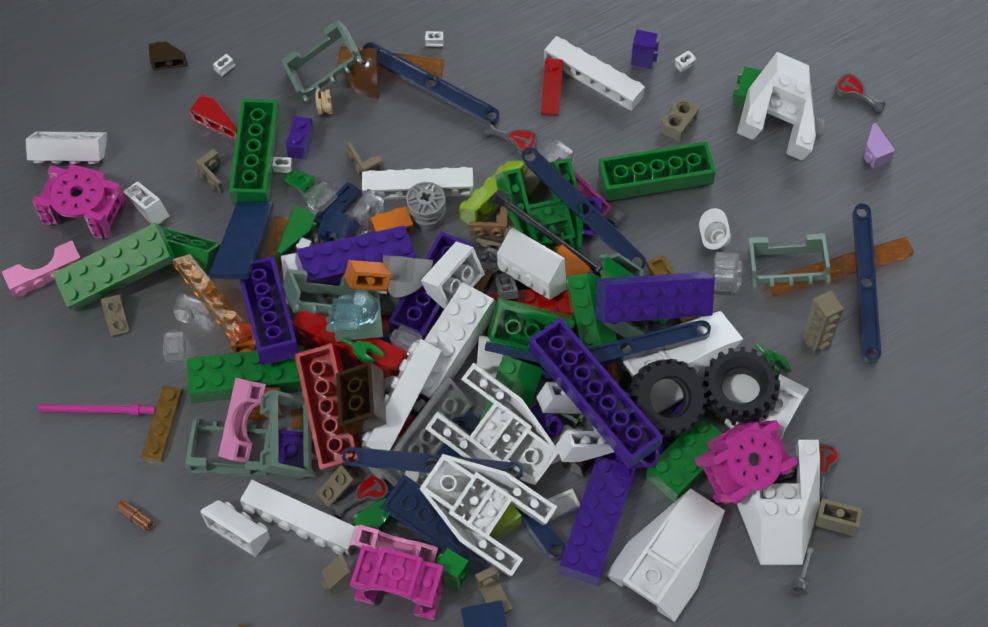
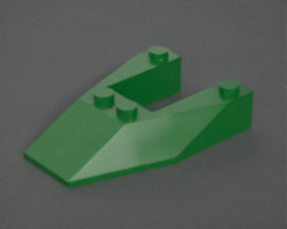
[495,158,584,253]

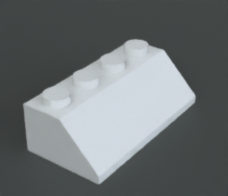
[26,131,107,164]
[497,228,567,300]

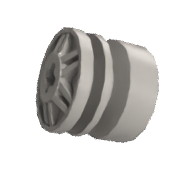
[406,181,447,231]

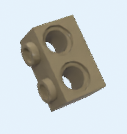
[660,98,700,143]

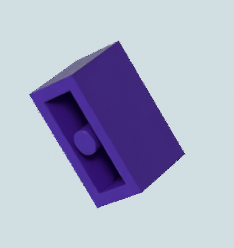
[631,29,660,69]
[286,116,314,160]

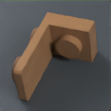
[469,207,508,237]

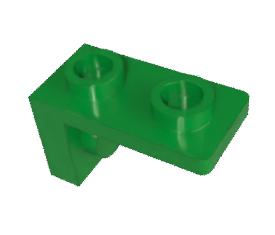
[282,169,324,205]

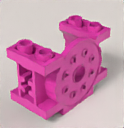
[32,164,126,239]
[694,420,798,504]
[350,545,445,621]

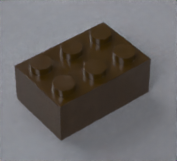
[336,361,387,436]

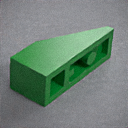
[274,206,316,261]
[353,498,394,532]

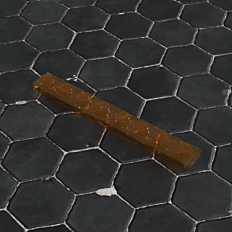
[766,237,914,297]

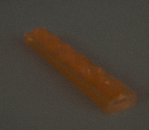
[172,253,253,345]

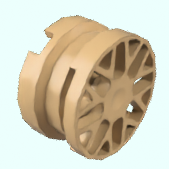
[315,89,333,115]

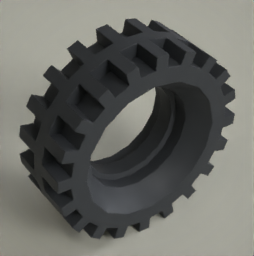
[703,347,780,426]

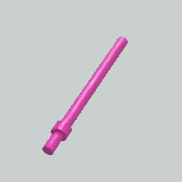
[38,404,156,416]

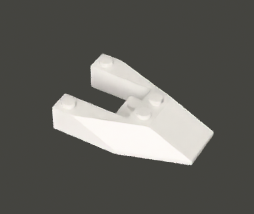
[737,52,816,161]
[425,363,558,485]
[536,382,629,462]
[736,440,820,565]
[420,454,557,577]

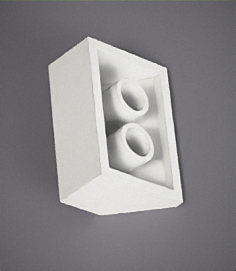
[421,242,485,309]
[200,500,270,557]

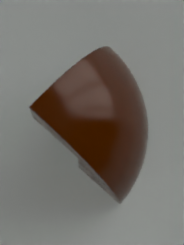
[344,48,379,98]

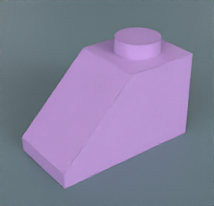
[863,123,895,168]

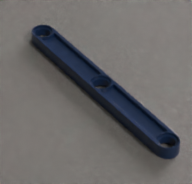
[363,42,500,125]
[521,147,646,269]
[852,203,881,364]
[541,320,711,378]
[452,416,566,561]
[342,447,523,480]

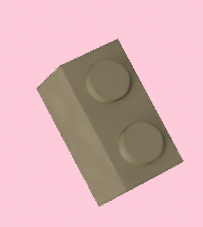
[814,498,863,536]

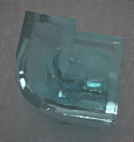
[331,289,379,330]

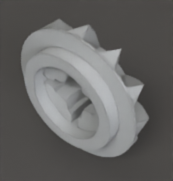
[476,248,500,275]

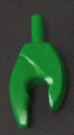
[342,337,384,363]
[755,343,792,374]

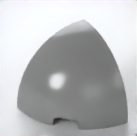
[383,255,433,297]

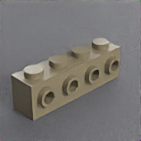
[802,290,843,353]

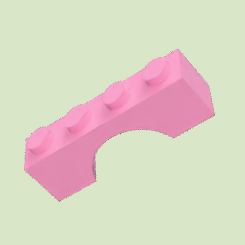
[2,241,81,298]
[218,378,266,462]
[350,524,438,563]

